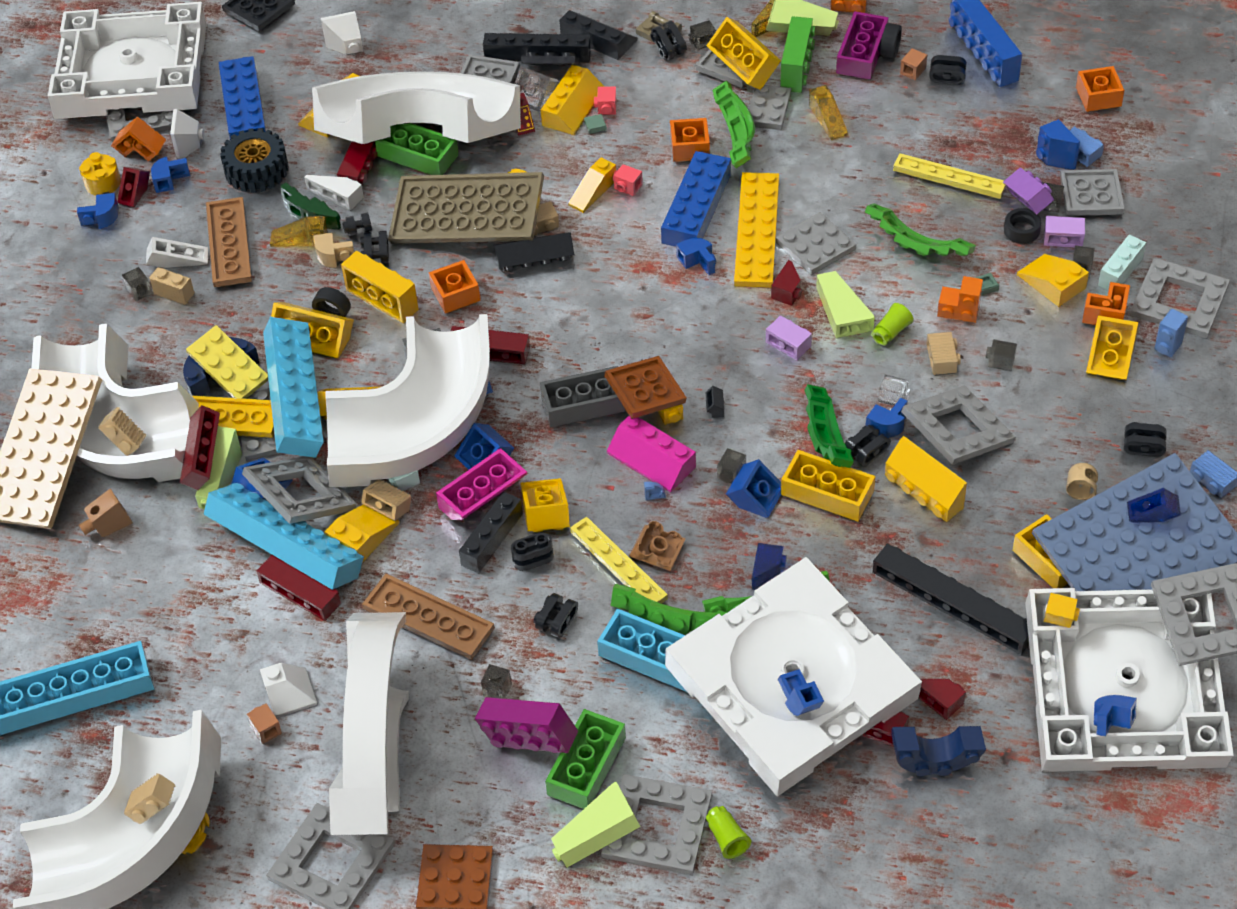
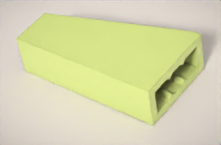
[766,0,839,36]
[816,271,875,338]
[195,426,242,510]
[551,782,641,868]

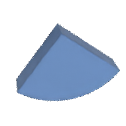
[644,482,666,500]

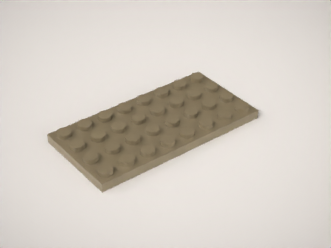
[388,172,544,244]

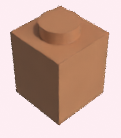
[900,48,927,80]
[247,703,282,744]

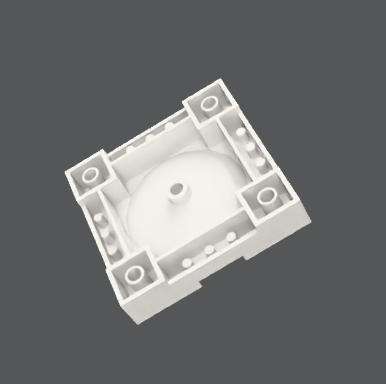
[48,2,207,119]
[665,557,922,797]
[1025,588,1234,772]

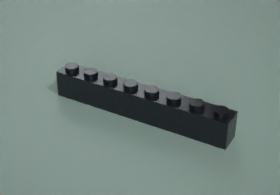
[872,543,1029,655]

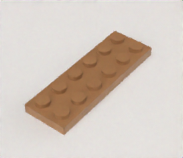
[206,197,252,287]
[362,573,495,660]

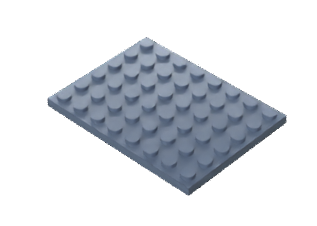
[1032,453,1237,591]

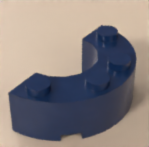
[183,337,260,396]
[891,726,986,776]

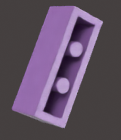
[1003,168,1054,215]

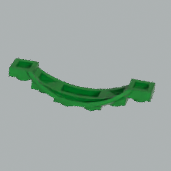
[804,384,854,468]

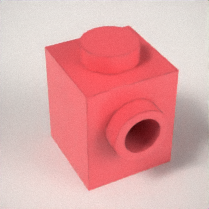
[594,86,616,115]
[613,164,643,196]

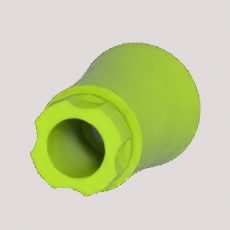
[871,303,914,346]
[706,806,752,859]

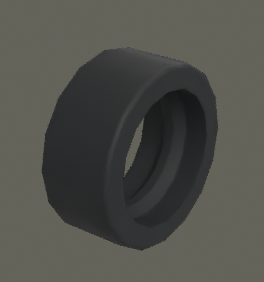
[880,23,902,59]
[1004,208,1041,244]
[312,287,351,317]

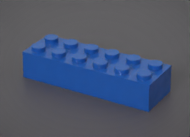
[949,0,1022,87]
[218,56,266,141]
[661,151,731,247]

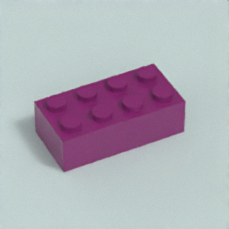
[836,11,889,80]
[475,697,578,753]

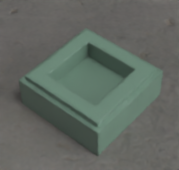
[584,114,607,134]
[975,272,999,296]

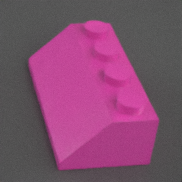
[607,416,696,493]
[436,448,527,520]

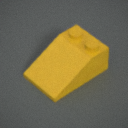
[1017,254,1089,307]
[1086,316,1138,381]
[520,478,570,532]
[325,504,400,563]

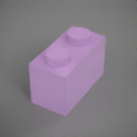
[1044,216,1085,248]
[766,315,812,360]

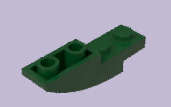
[280,182,341,230]

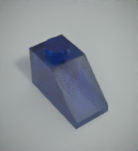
[1127,488,1181,523]
[752,543,787,590]

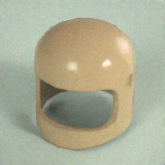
[1066,463,1098,500]

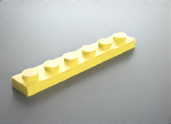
[893,153,1006,199]
[570,517,668,604]

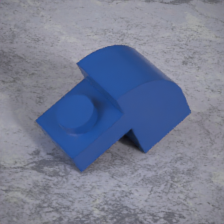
[151,157,190,193]
[77,193,119,229]
[676,238,717,275]
[865,398,908,438]
[778,669,824,716]
[1094,695,1137,736]

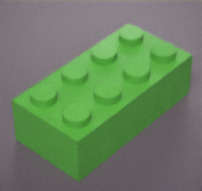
[780,16,816,93]
[375,123,459,175]
[545,709,626,809]

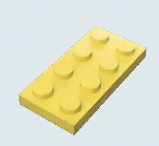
[186,325,268,399]

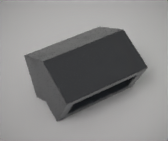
[705,386,724,418]

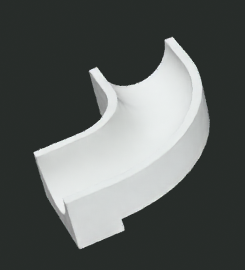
[312,72,521,144]
[326,314,489,487]
[32,324,199,482]
[329,612,409,835]
[13,710,221,909]

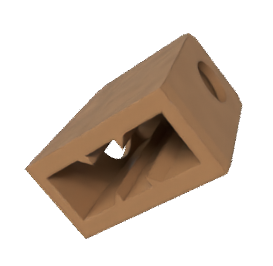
[79,488,133,537]

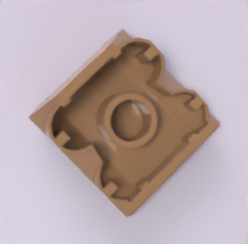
[629,521,686,571]

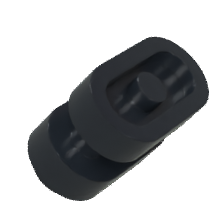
[650,20,687,60]
[929,55,967,84]
[342,212,372,237]
[360,231,389,264]
[1124,422,1167,457]
[845,425,891,466]
[511,532,554,571]
[533,593,578,638]

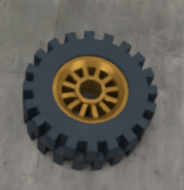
[220,128,289,193]

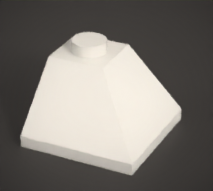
[321,11,363,55]
[170,109,204,160]
[260,663,318,718]

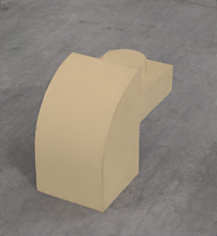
[313,233,354,268]

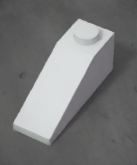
[304,175,364,211]
[146,237,208,268]

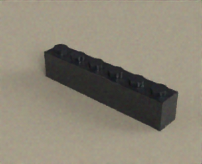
[483,33,591,62]

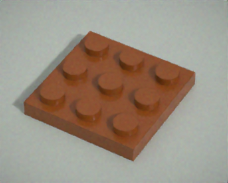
[605,356,687,419]
[416,844,493,909]

